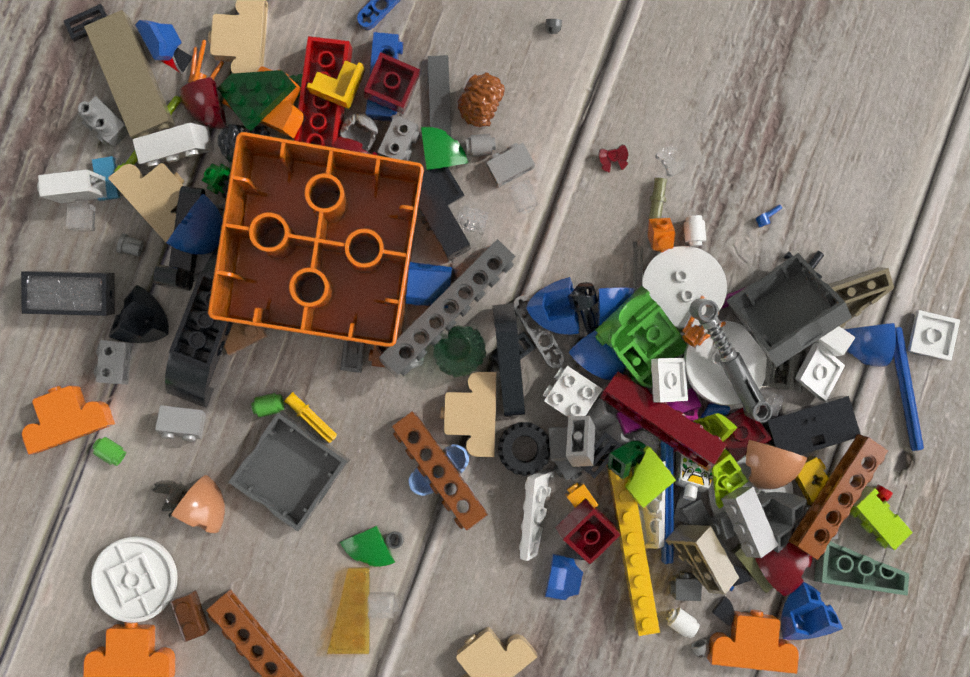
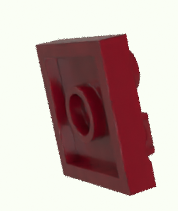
[724,407,772,462]

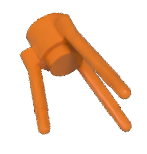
[188,40,224,83]
[682,296,726,347]

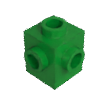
[201,163,231,195]

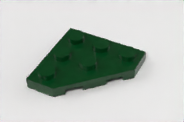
[217,70,296,131]

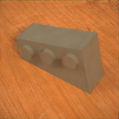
[828,267,894,328]
[665,525,739,594]

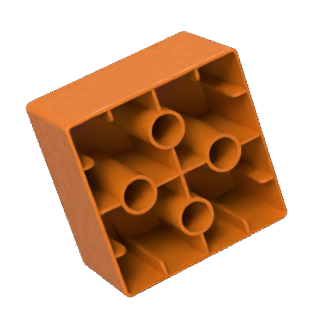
[208,132,424,347]

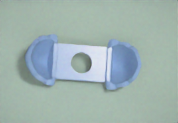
[408,444,469,496]

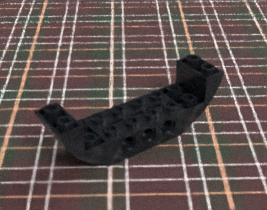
[165,247,234,408]

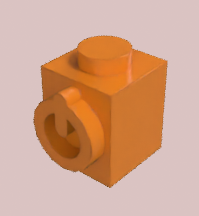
[648,218,675,253]

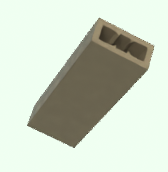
[84,10,175,139]

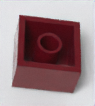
[364,52,420,114]
[555,498,621,564]

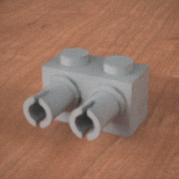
[78,96,128,147]

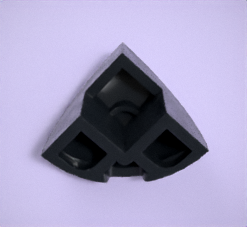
[109,285,169,343]

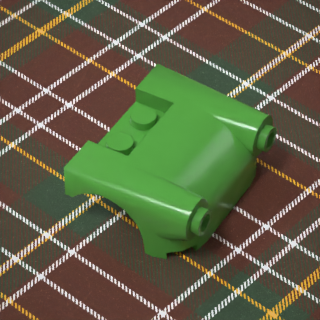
[595,286,687,388]

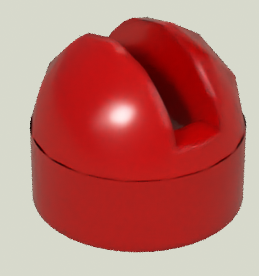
[875,484,893,502]

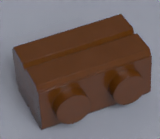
[170,590,210,642]

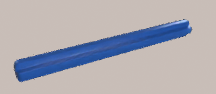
[894,327,924,451]
[661,441,674,564]

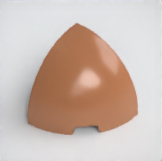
[746,440,807,490]
[171,475,225,533]

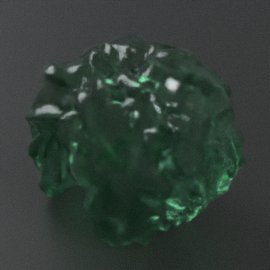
[433,325,487,378]

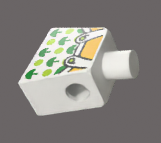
[675,451,713,501]

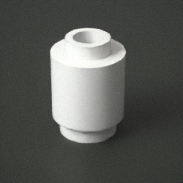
[684,215,706,247]
[666,608,700,638]

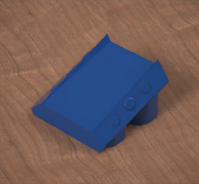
[406,262,452,308]

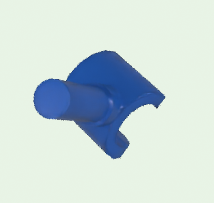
[756,205,782,228]

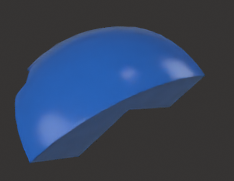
[166,194,223,254]
[526,277,580,335]
[596,288,636,327]
[844,323,896,367]
[569,331,626,380]
[781,582,843,640]

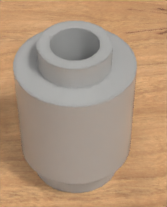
[466,134,496,156]

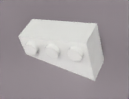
[133,123,214,168]

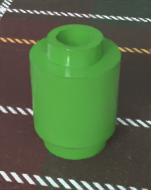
[251,393,284,418]
[92,437,126,466]

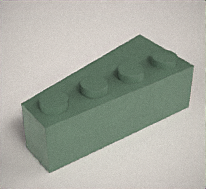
[814,541,909,596]

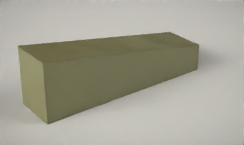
[731,543,773,593]

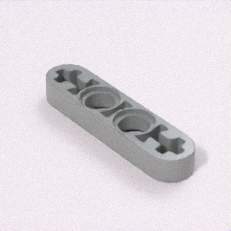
[513,296,565,368]

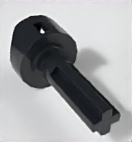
[568,282,598,335]

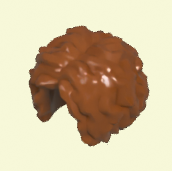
[458,72,505,127]

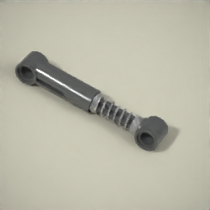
[689,298,773,422]

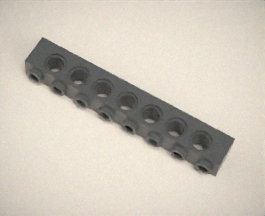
[379,239,516,378]

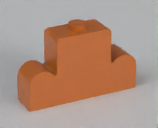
[222,66,303,138]
[22,386,115,455]
[707,609,799,674]
[83,622,176,677]

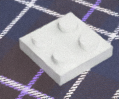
[907,310,960,361]
[795,343,845,401]
[651,358,688,402]

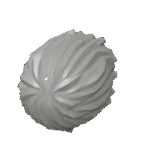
[339,114,378,152]

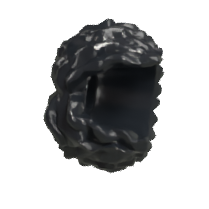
[218,124,271,163]

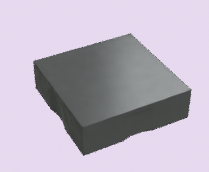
[726,253,852,367]
[228,412,350,531]

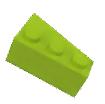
[850,486,913,550]

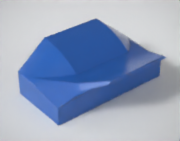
[135,20,182,61]
[545,554,583,600]

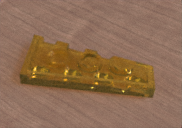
[327,567,370,654]

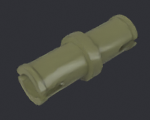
[648,178,667,219]

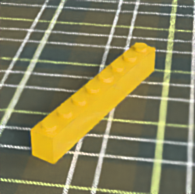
[606,465,660,636]

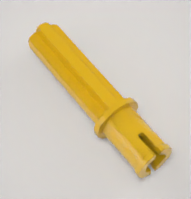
[284,392,337,443]

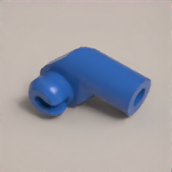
[700,403,730,418]

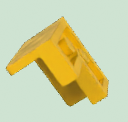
[307,60,365,109]

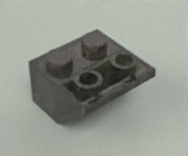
[761,350,806,393]

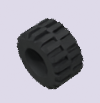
[498,422,550,476]

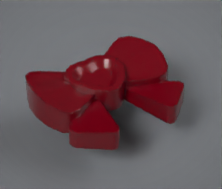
[598,144,629,173]

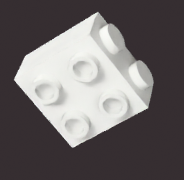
[543,366,603,417]

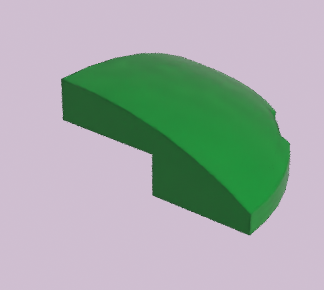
[421,127,468,170]
[340,525,395,567]

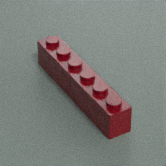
[600,372,727,471]

